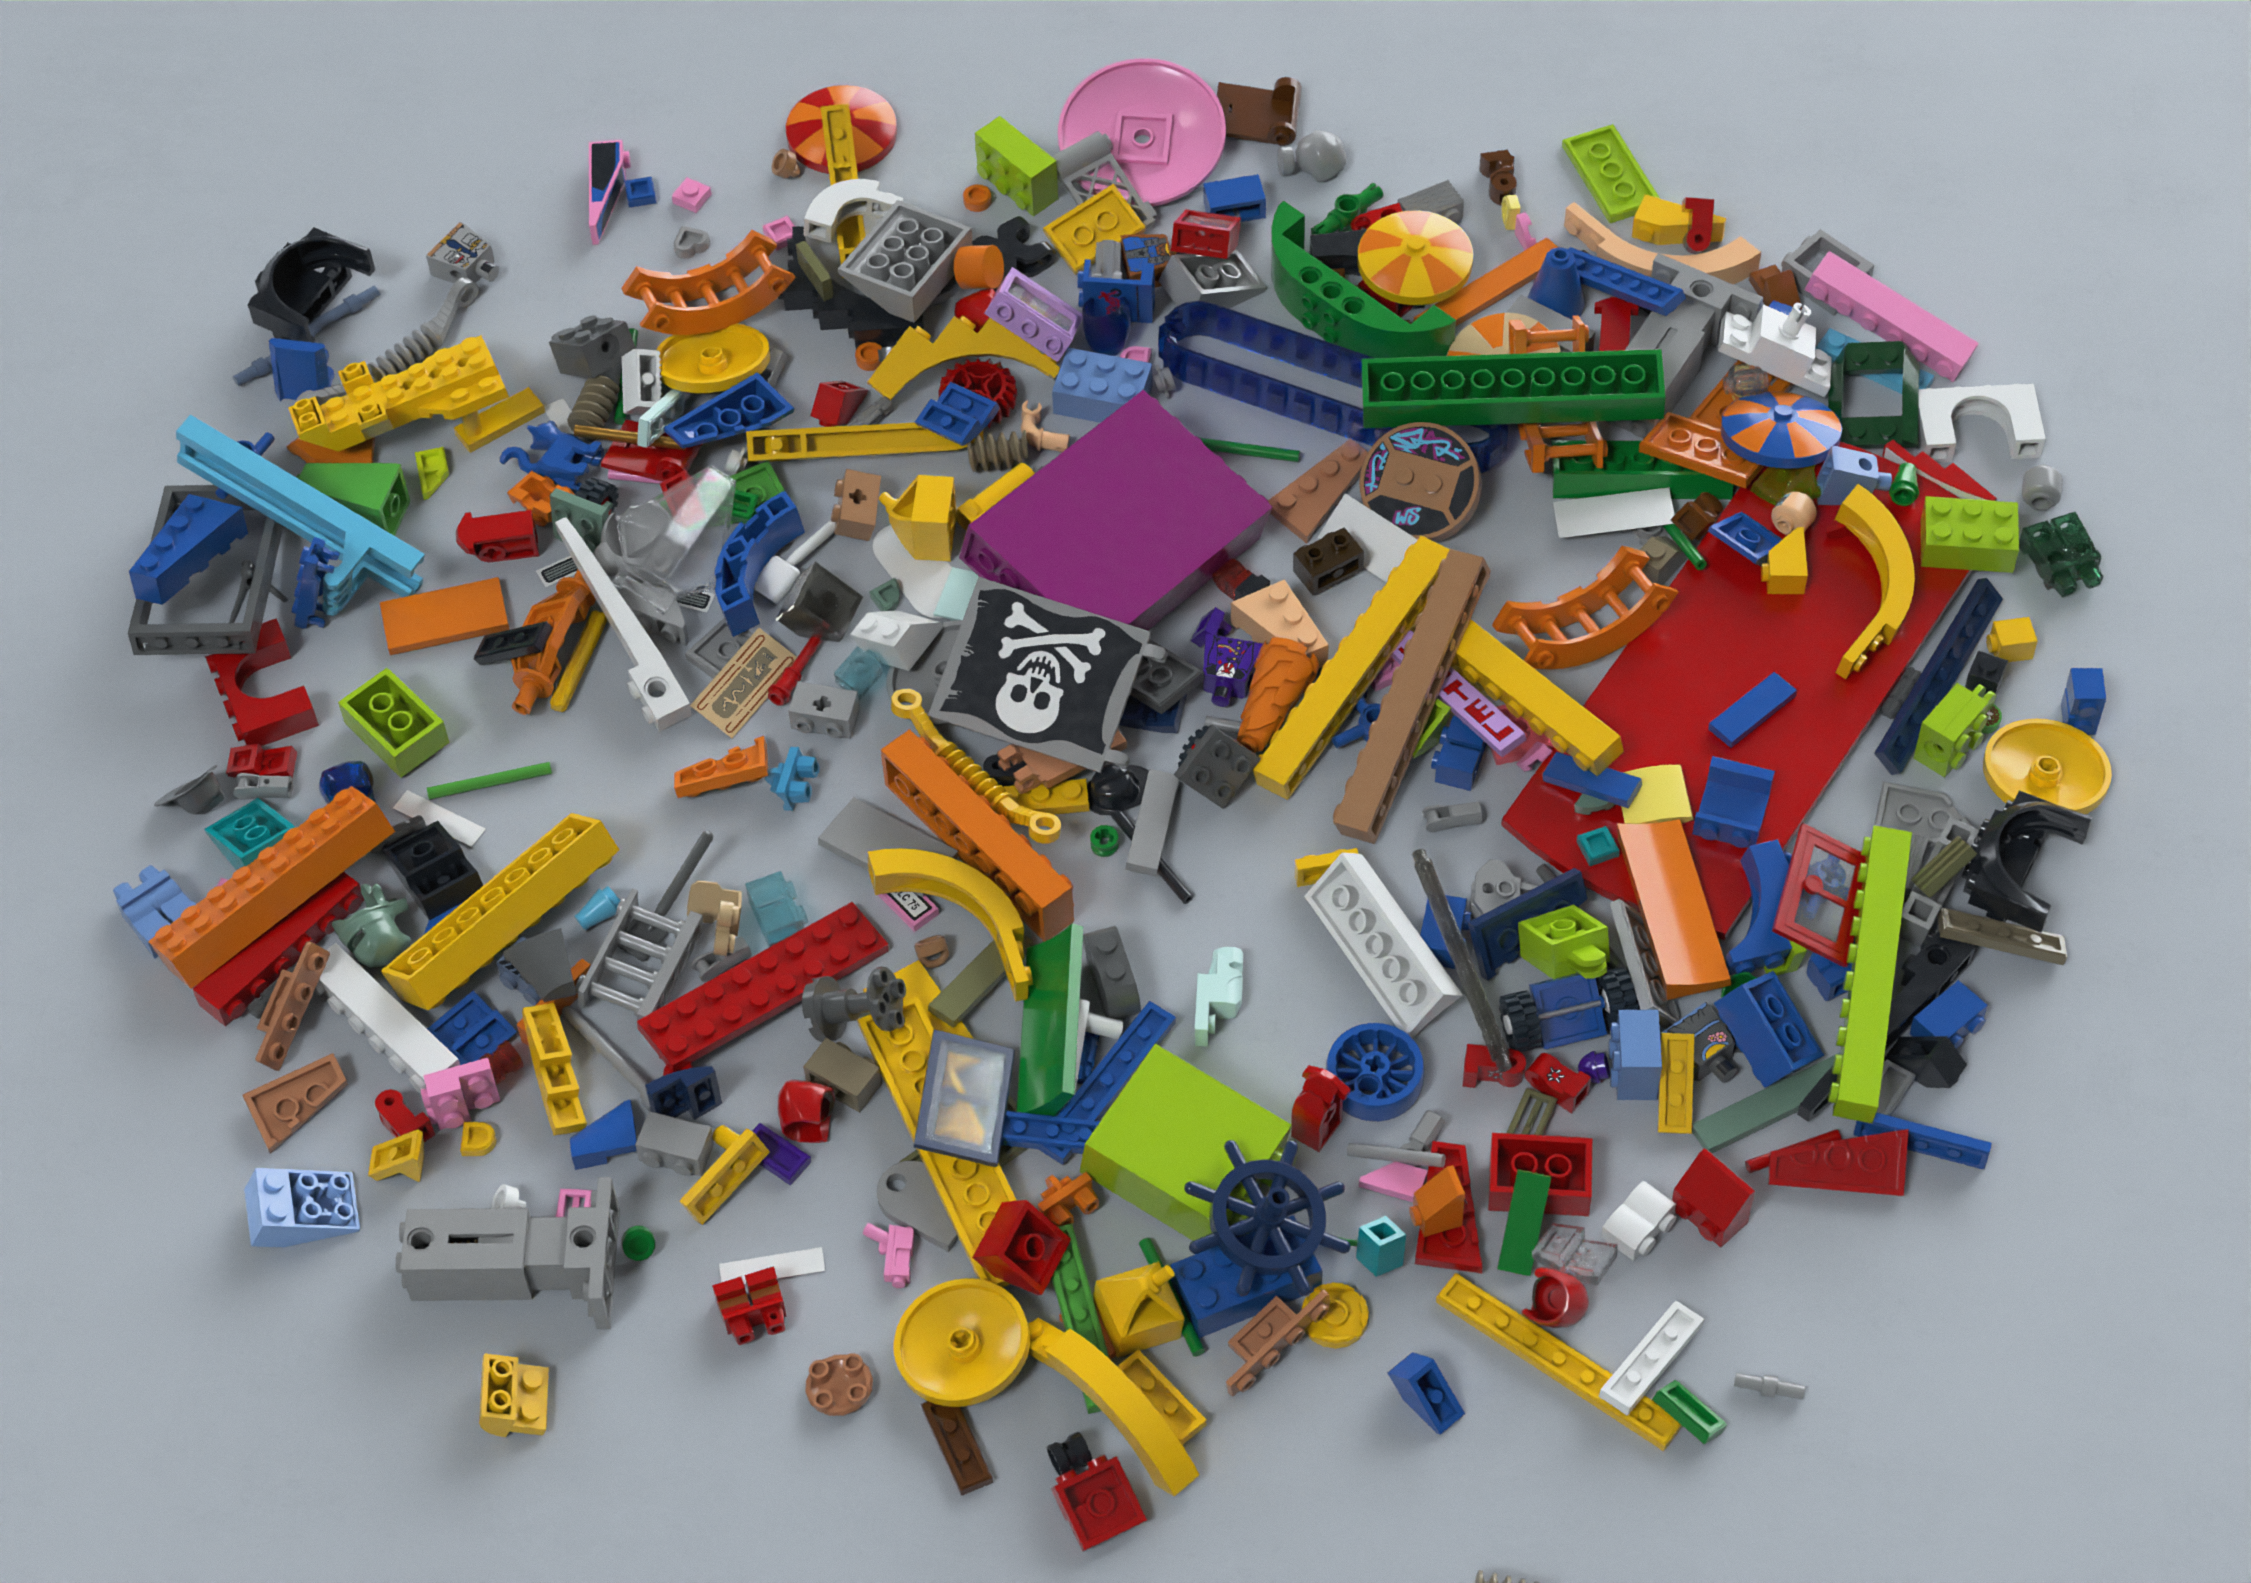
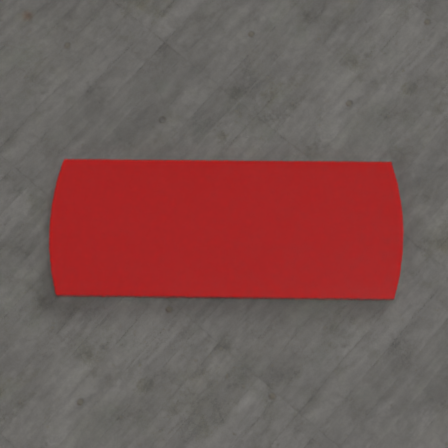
[1501,442,1972,940]

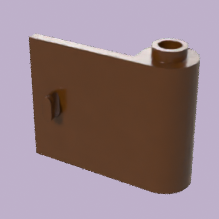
[1217,77,1302,146]

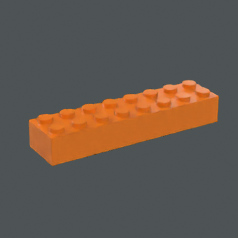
[880,729,1075,942]
[148,786,395,989]

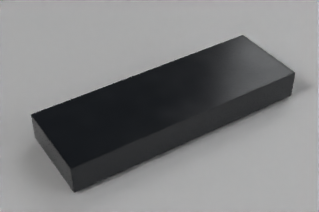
[473,622,553,665]

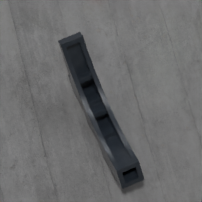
[778,226,924,349]

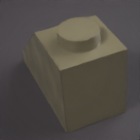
[1640,536,1688,585]

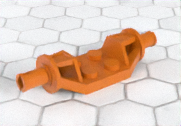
[511,569,596,715]

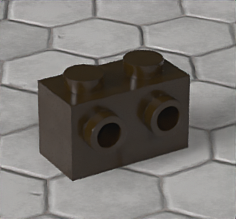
[1293,527,1364,595]

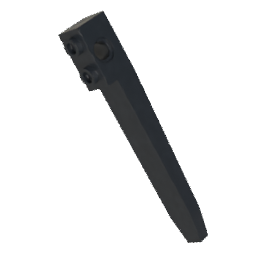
[1797,931,1975,1122]

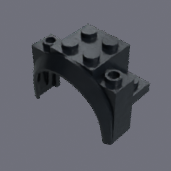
[247,227,375,343]
[1961,790,2093,933]

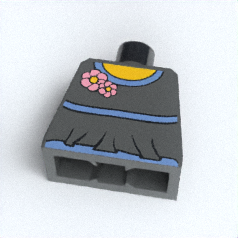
[1662,1002,1737,1083]

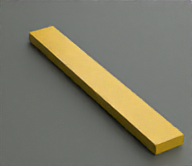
[1436,1273,1683,1451]

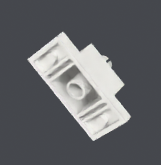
[1718,303,1832,397]

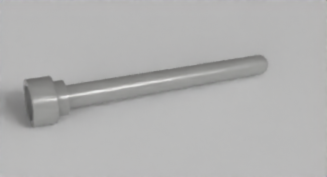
[562,1006,651,1112]

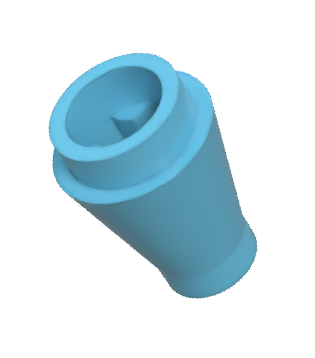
[574,886,620,931]

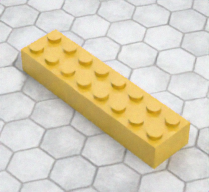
[381,813,620,1011]

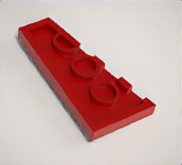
[1767,1129,1908,1196]
[1415,1141,1482,1274]

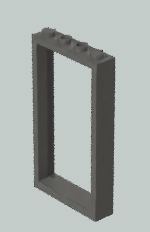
[128,485,283,655]

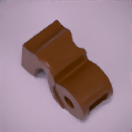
[1479,149,1517,206]
[1671,492,1723,540]

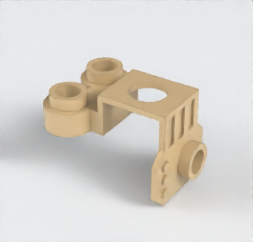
[687,880,742,956]

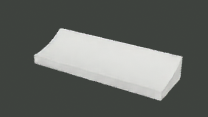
[1304,852,1463,1039]

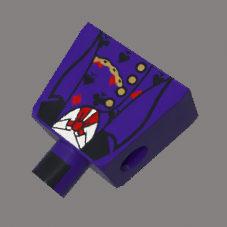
[1203,634,1263,707]

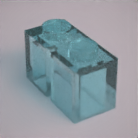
[745,871,808,947]

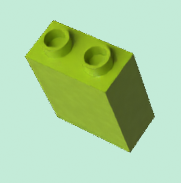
[1079,1043,1297,1241]

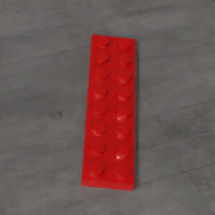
[637,902,889,1073]

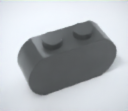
[1083,926,1141,1020]

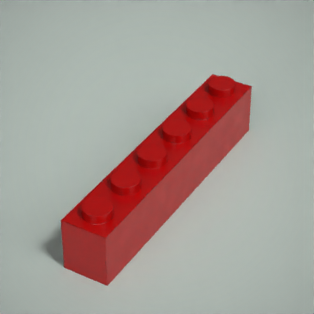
[192,872,365,1027]

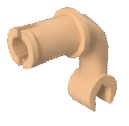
[1021,400,1070,452]

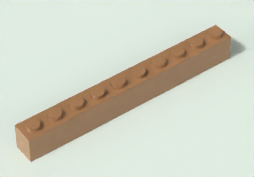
[1333,549,1491,844]

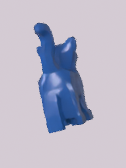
[499,420,604,495]

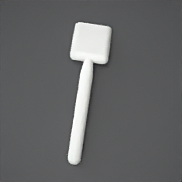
[754,520,836,605]

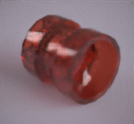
[478,1040,524,1085]

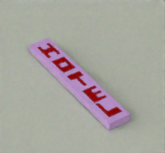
[1391,630,1526,757]

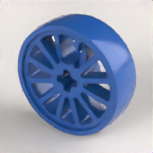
[1326,1023,1425,1122]

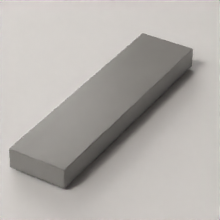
[1125,769,1179,876]

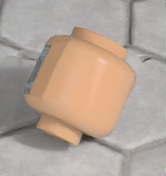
[1771,491,1817,535]

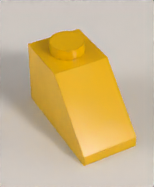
[1761,527,1808,594]

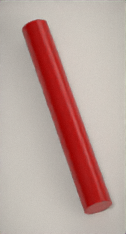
[1745,1129,1842,1173]

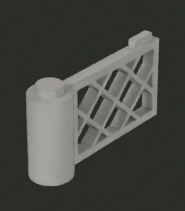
[1051,131,1157,229]

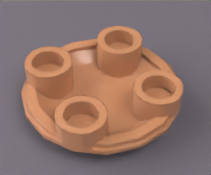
[805,1353,873,1416]

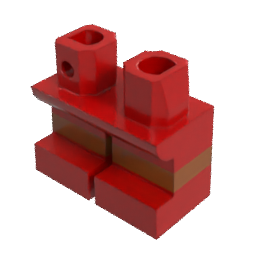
[712,1266,787,1345]

